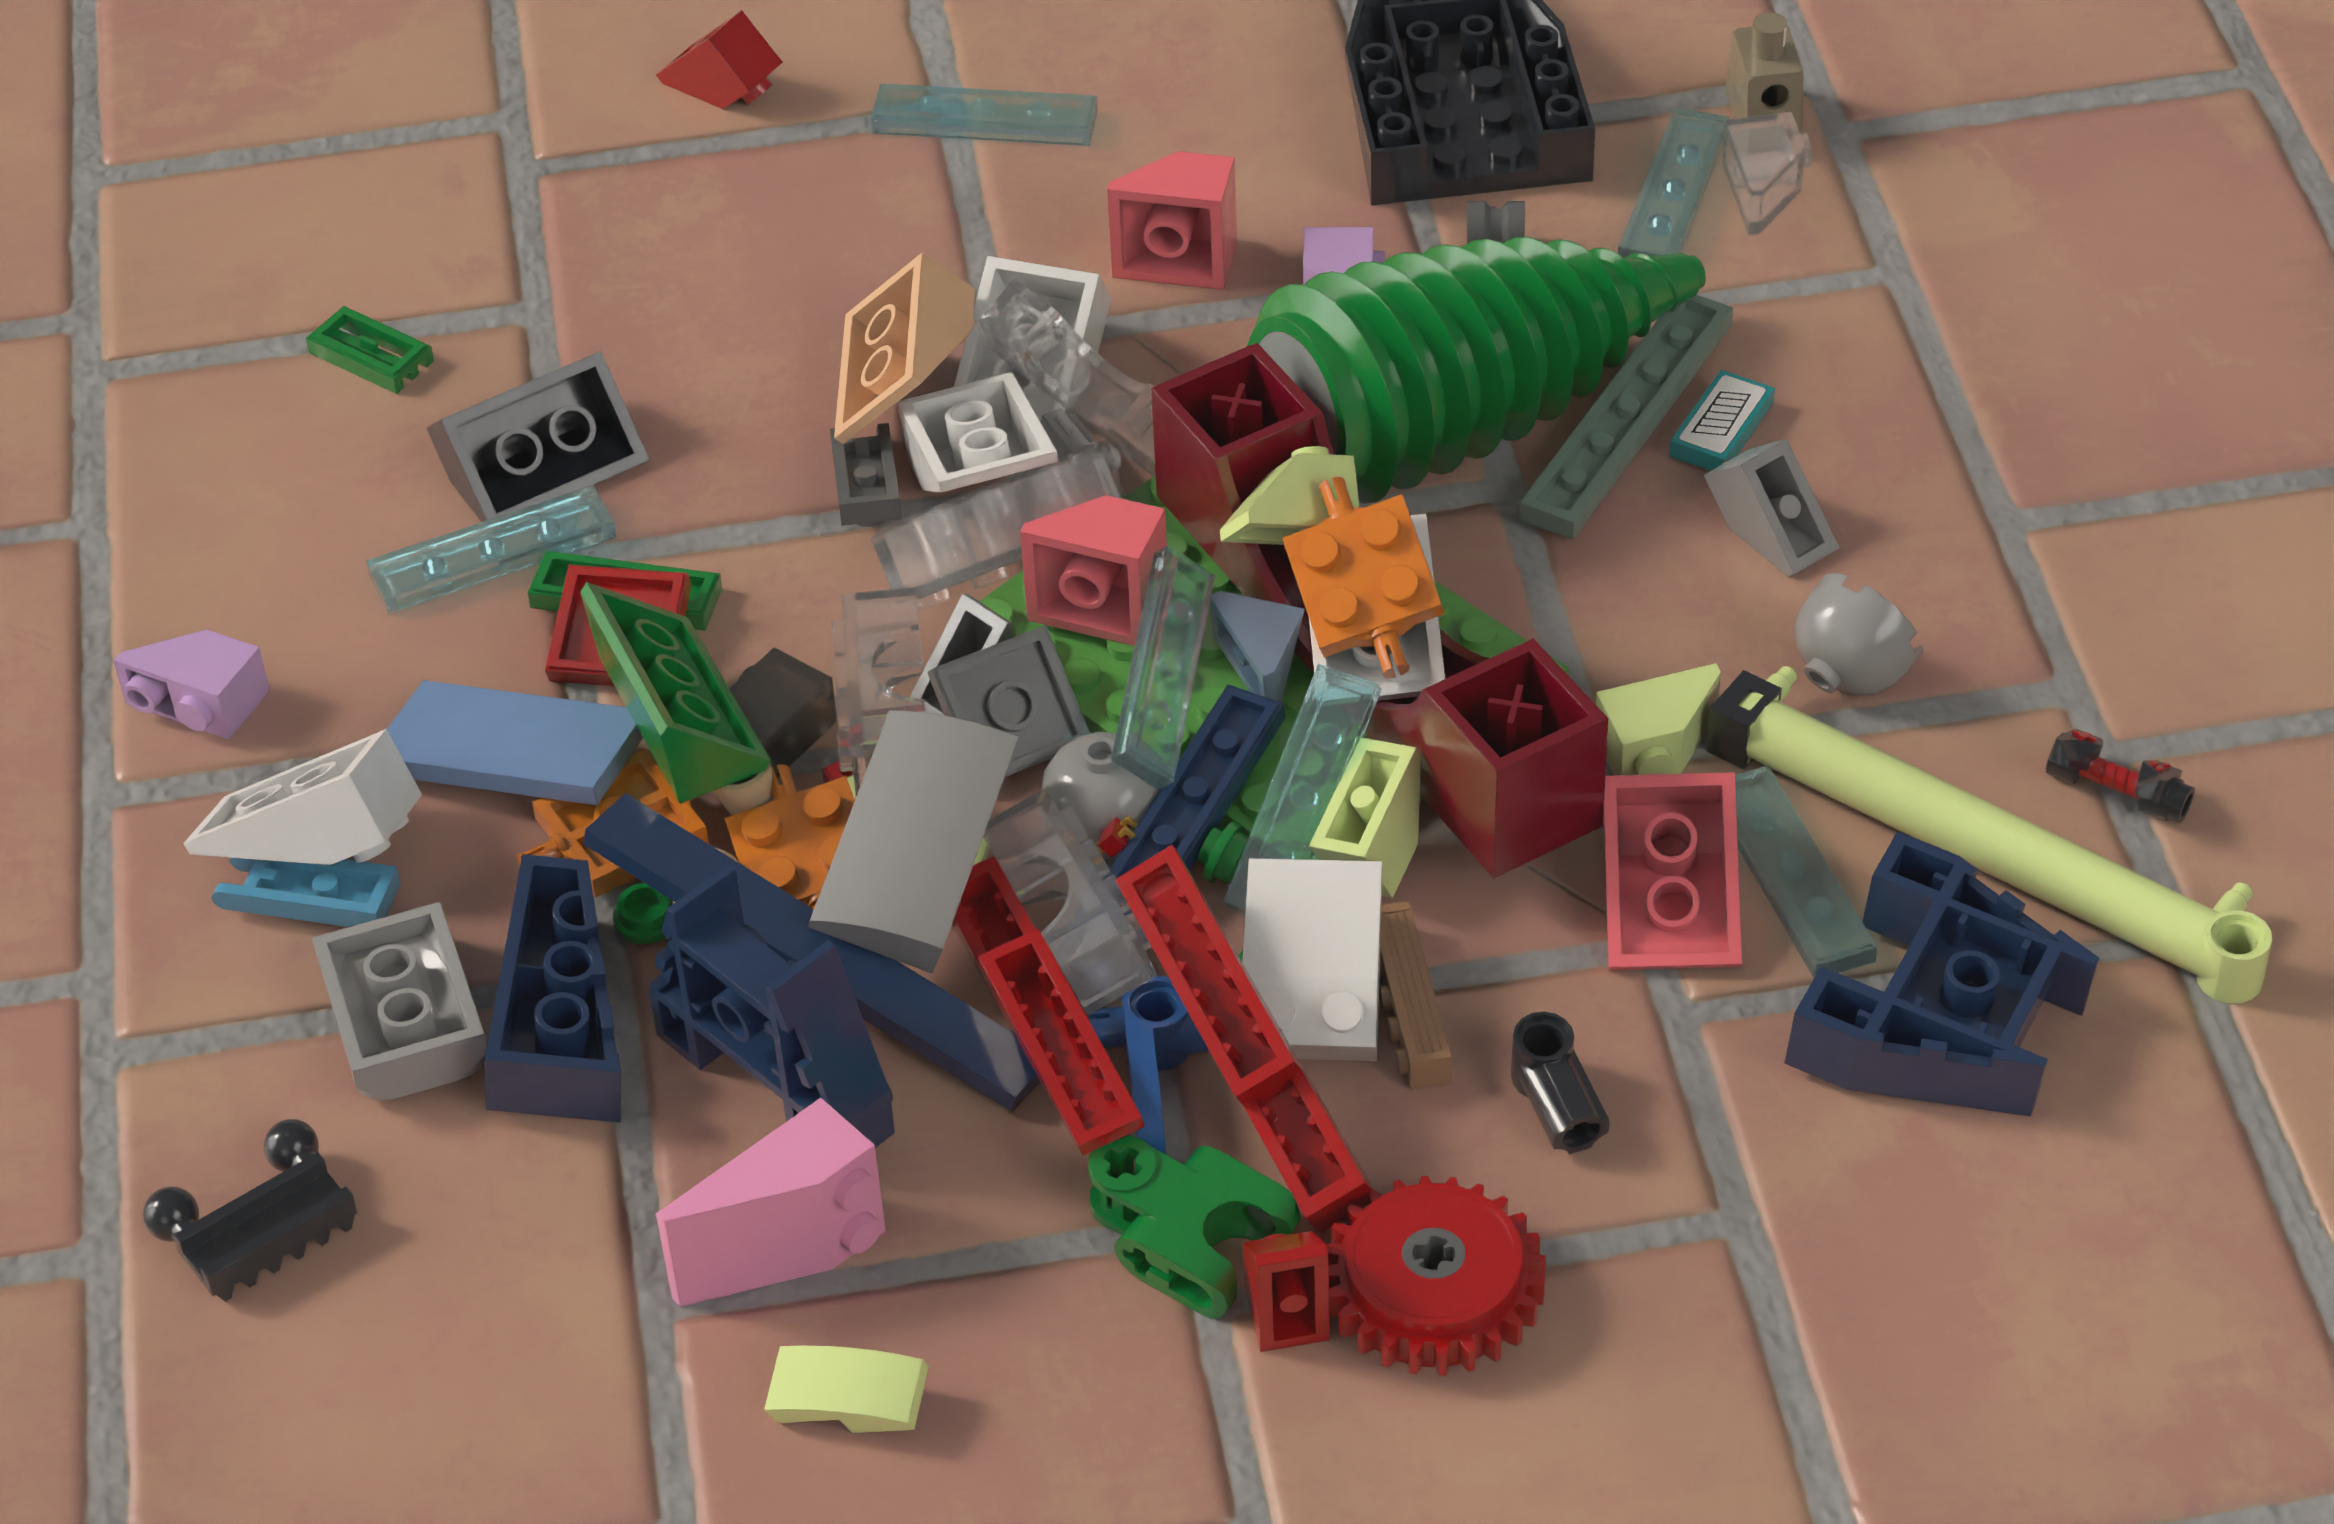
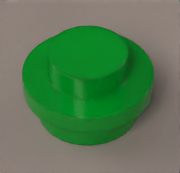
[1197,821,1253,885]
[613,883,673,944]

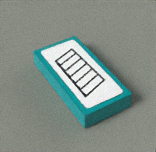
[1669,370,1775,471]

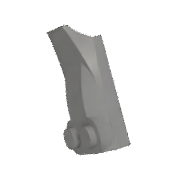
[312,902,487,1101]

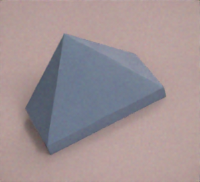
[1209,591,1304,703]

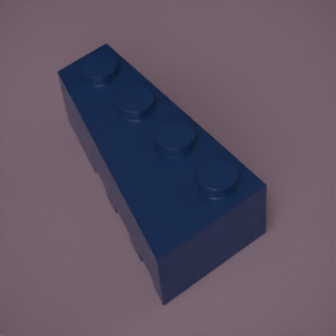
[485,854,621,1123]

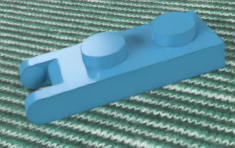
[212,858,401,927]

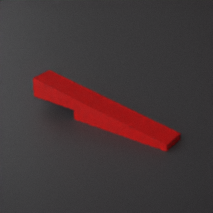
[1115,845,1374,1234]
[952,856,1145,1156]

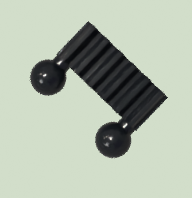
[143,1119,358,1302]

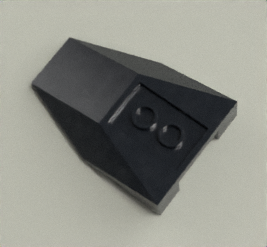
[1345,0,1595,206]

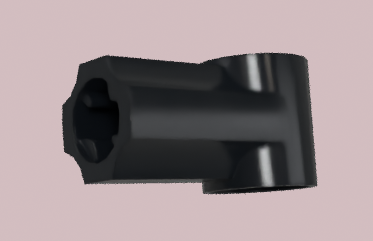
[1511,1011,1610,1155]

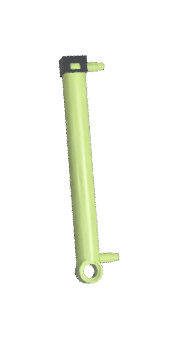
[1707,666,2273,1004]

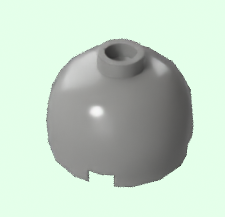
[1794,573,1923,695]
[1040,732,1166,859]

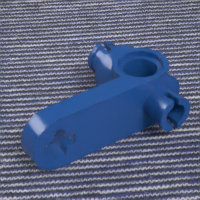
[1089,976,1208,1154]

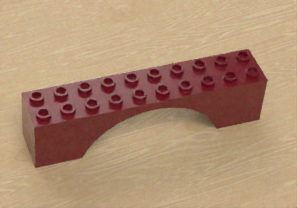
[1151,342,1608,879]

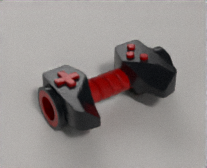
[2046,729,2195,823]

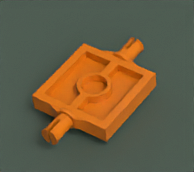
[1282,477,1445,678]
[516,749,709,898]
[724,764,855,909]

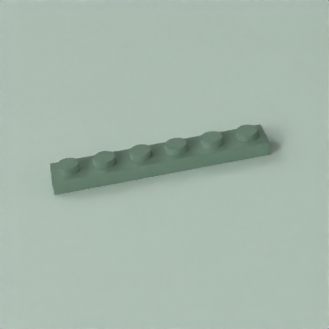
[1519,295,1733,540]

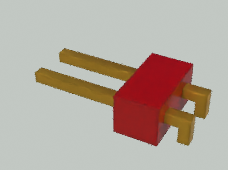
[1072,815,1138,875]

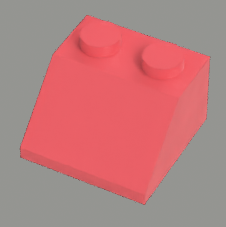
[1107,151,1237,290]
[1020,495,1169,648]

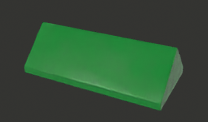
[580,582,771,804]

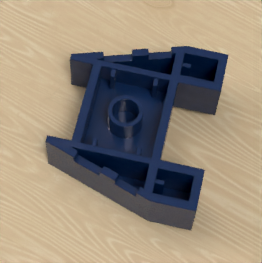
[1784,831,2100,1117]
[649,864,895,1148]

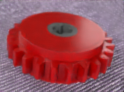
[1326,1176,1546,1376]

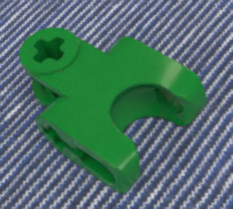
[1088,1135,1301,1319]

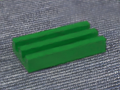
[306,306,434,394]

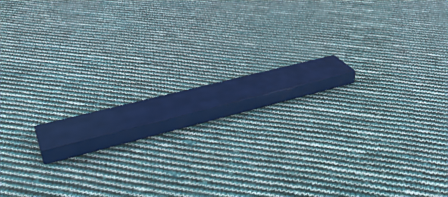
[584,793,1041,1112]

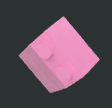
[656,1098,886,1307]

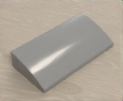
[807,710,1019,973]

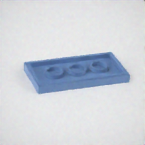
[387,680,643,805]

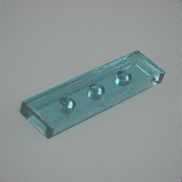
[871,84,1098,146]
[1618,107,1729,258]
[366,485,617,614]
[1111,545,1215,790]
[1223,664,1382,913]
[1735,765,1877,978]

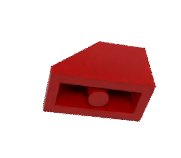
[656,10,783,109]
[1243,1231,1330,1352]

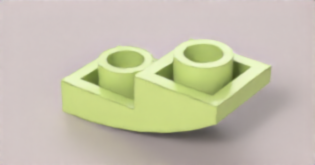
[764,1345,929,1433]

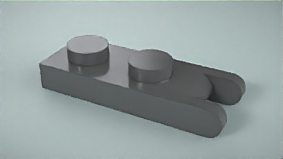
[830,423,902,527]

